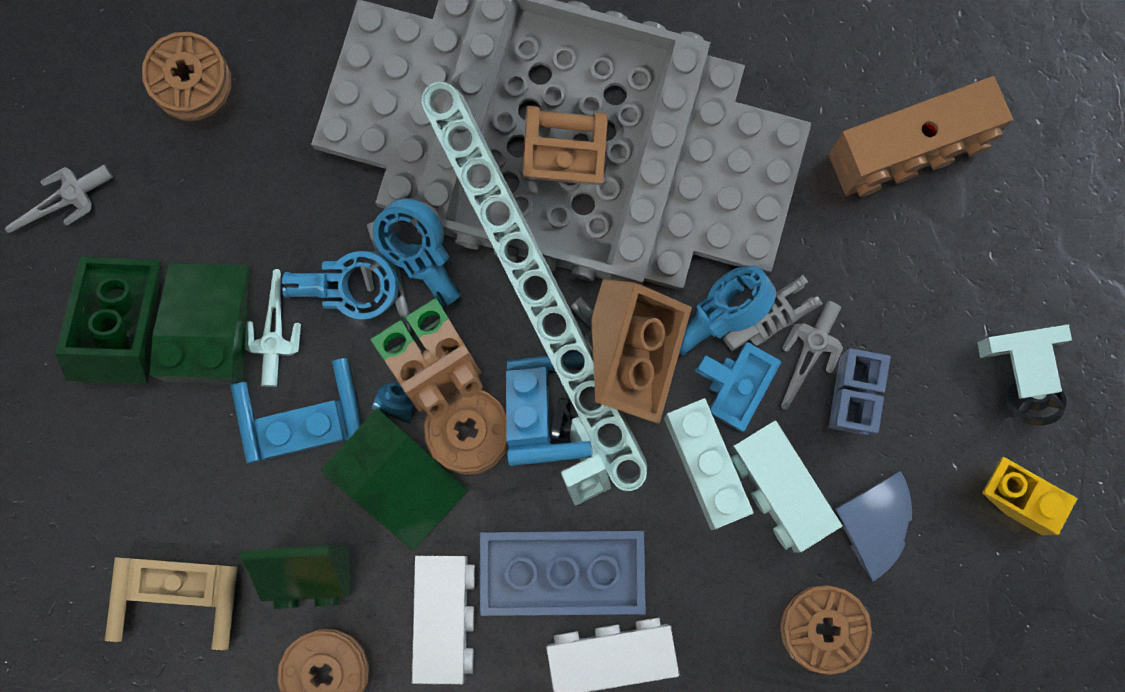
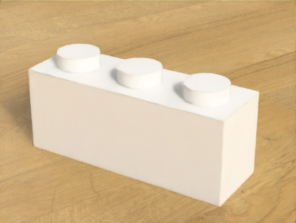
[412,556,475,684]
[546,618,679,692]

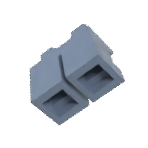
[828,348,891,435]

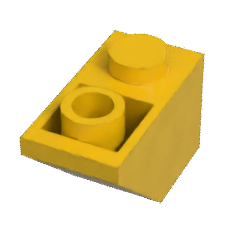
[982,457,1078,536]

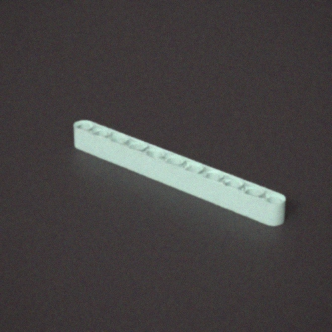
[422,82,647,491]

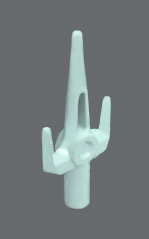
[245,269,301,387]

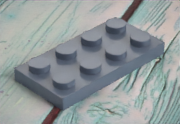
[480,531,646,616]

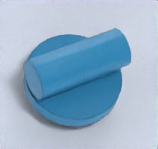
[372,383,415,423]

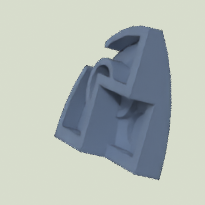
[833,471,912,582]

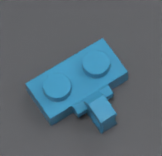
[694,342,782,433]

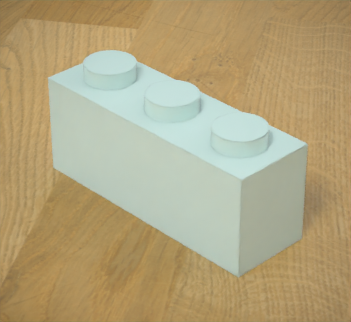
[664,398,754,530]
[730,420,842,553]

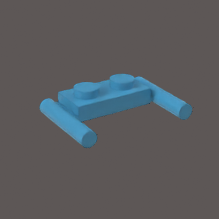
[506,352,593,466]
[231,358,362,464]

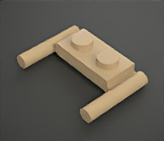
[105,557,237,650]

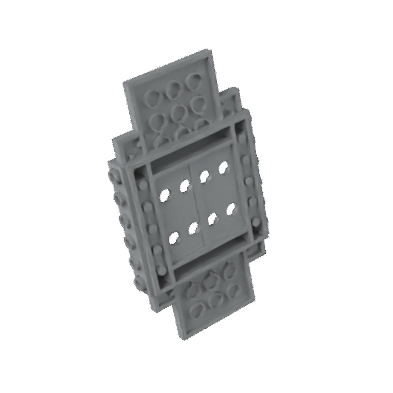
[311,0,811,291]

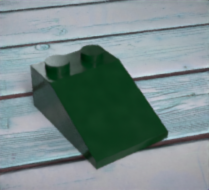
[55,257,161,384]
[150,263,250,384]
[320,408,468,551]
[241,546,351,609]

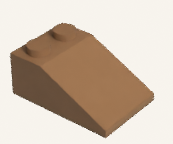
[592,280,692,424]

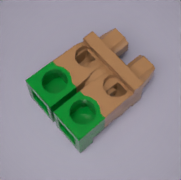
[370,298,482,420]

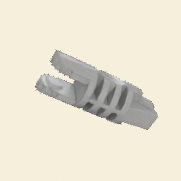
[723,274,822,352]

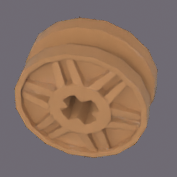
[142,32,231,121]
[424,389,509,475]
[780,585,872,675]
[277,629,369,692]

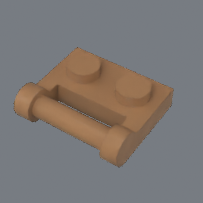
[521,106,608,185]

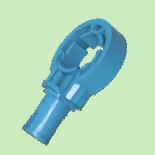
[372,198,461,307]
[282,250,399,319]
[679,266,776,356]

